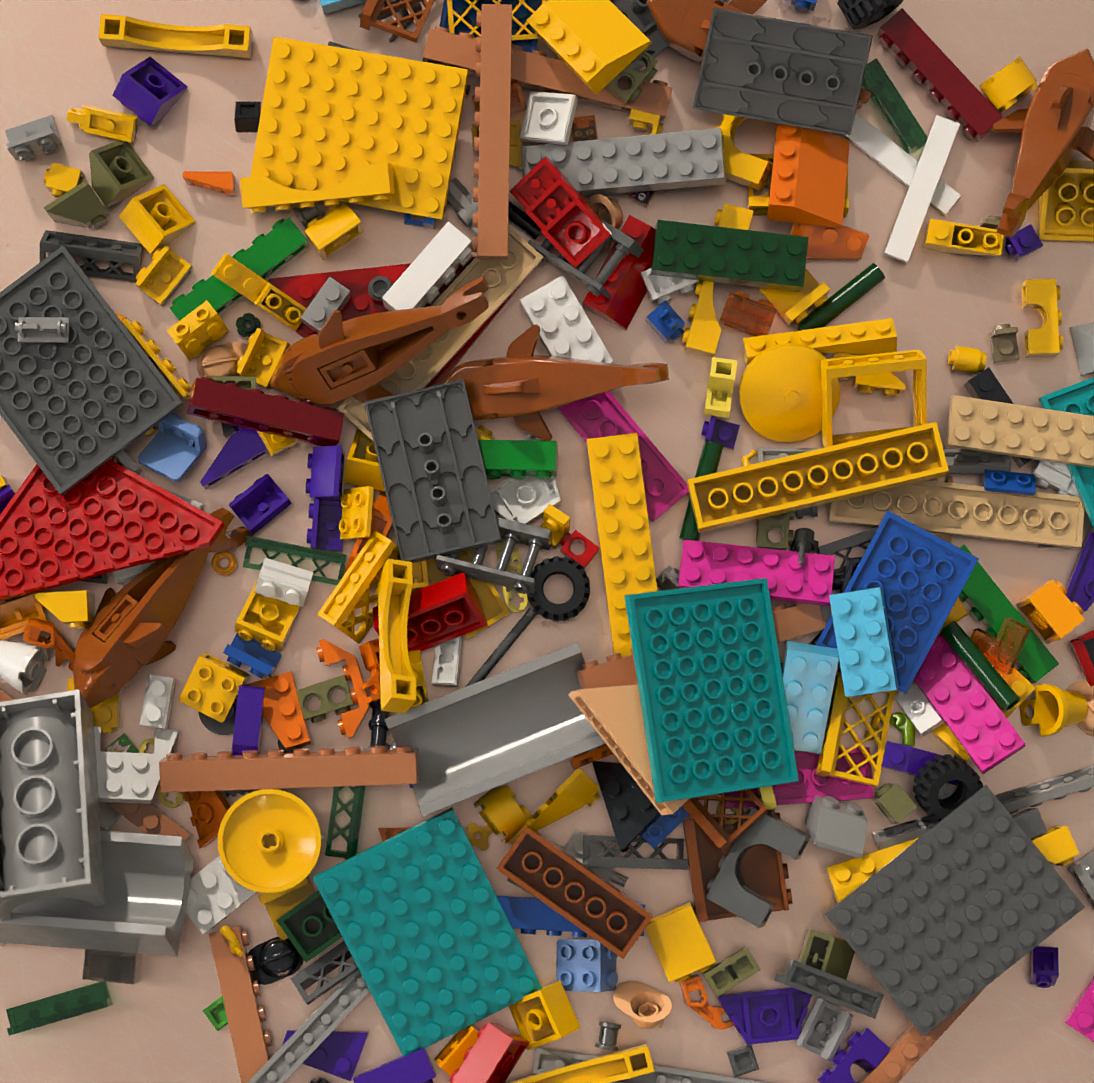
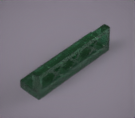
[862,58,928,155]
[243,536,348,585]
[325,786,365,860]
[6,980,113,1036]

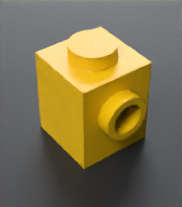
[44,162,85,198]

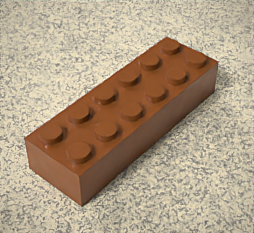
[496,825,653,959]

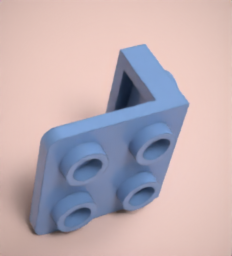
[138,413,207,482]
[557,939,618,992]

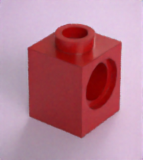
[559,530,600,570]

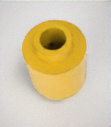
[948,345,986,374]

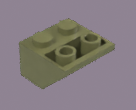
[798,929,855,980]

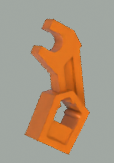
[24,617,76,671]
[359,639,381,703]
[679,974,734,1030]

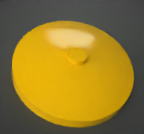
[739,343,840,443]
[218,789,322,893]

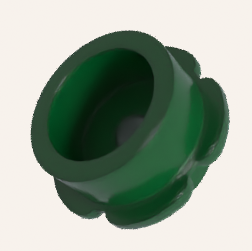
[236,313,261,337]

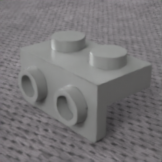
[796,997,853,1061]

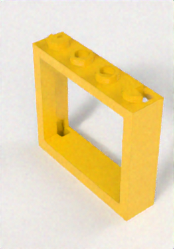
[821,349,927,447]

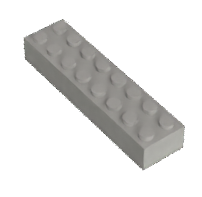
[521,128,727,197]

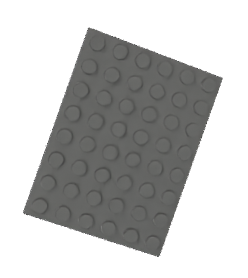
[0,246,184,496]
[825,785,1085,1036]

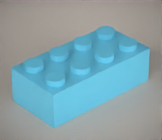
[829,586,899,697]
[782,641,839,754]

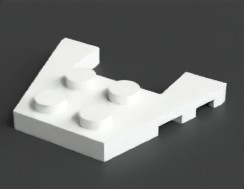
[489,433,562,525]
[94,726,178,804]

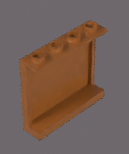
[682,809,792,922]

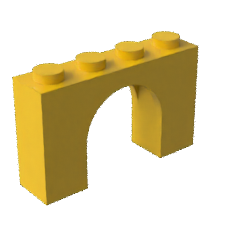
[716,114,772,192]

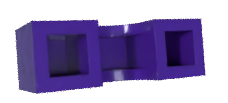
[817,1028,890,1083]

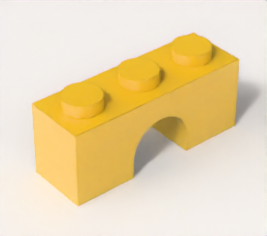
[1022,278,1063,358]

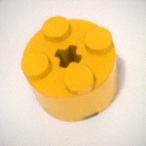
[979,56,1038,112]
[474,784,531,843]

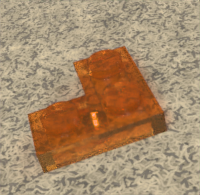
[970,617,1030,675]

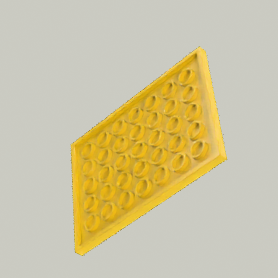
[250,36,469,220]

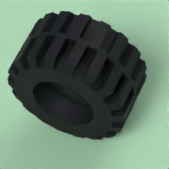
[837,0,903,30]
[527,556,590,622]
[913,754,983,822]

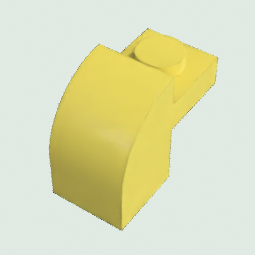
[704,357,737,418]

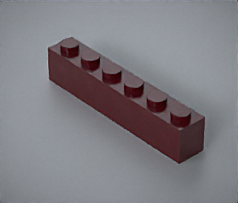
[877,8,1003,142]
[186,377,344,446]

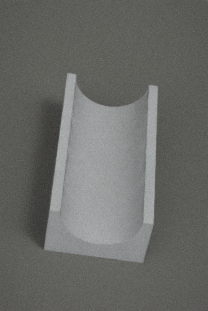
[385,643,606,816]
[0,690,105,921]
[0,831,195,957]

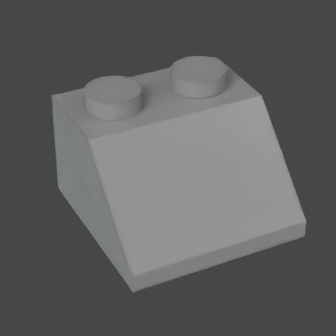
[804,795,867,858]

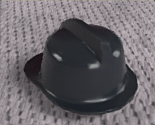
[248,936,304,985]

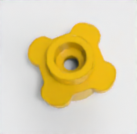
[467,823,492,851]

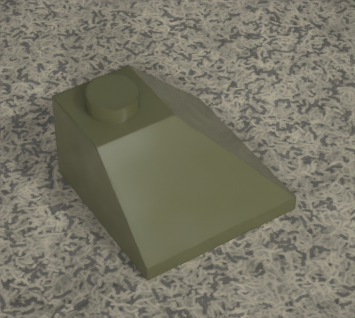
[89,140,154,207]
[44,180,110,229]

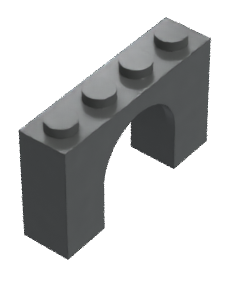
[706,807,811,928]

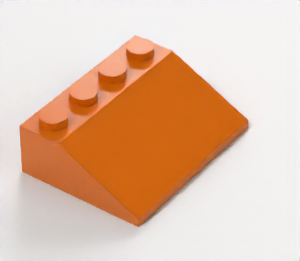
[767,123,850,228]

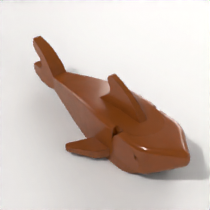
[647,0,872,109]
[992,49,1094,237]
[269,276,489,405]
[438,324,669,441]
[73,508,253,709]

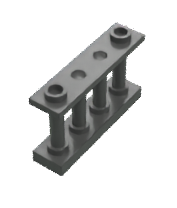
[528,219,644,299]
[436,517,553,594]

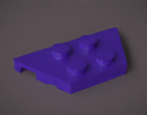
[717,987,812,1045]

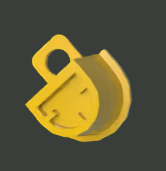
[1020,684,1088,736]

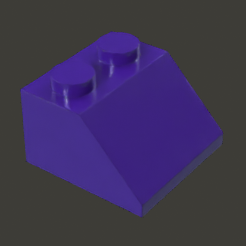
[112,57,188,126]
[306,446,345,501]

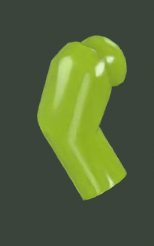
[890,712,915,746]

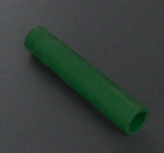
[795,263,885,331]
[679,441,723,541]
[940,621,1020,711]

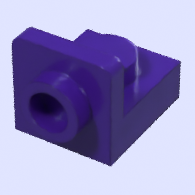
[1005,224,1043,261]
[701,416,740,450]
[1029,946,1059,988]

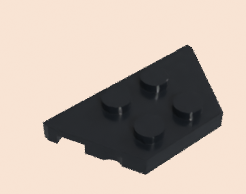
[592,761,661,853]

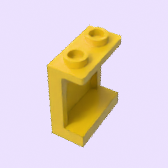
[645,902,716,983]

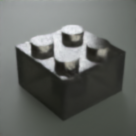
[82,949,144,984]

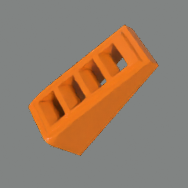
[183,171,235,196]

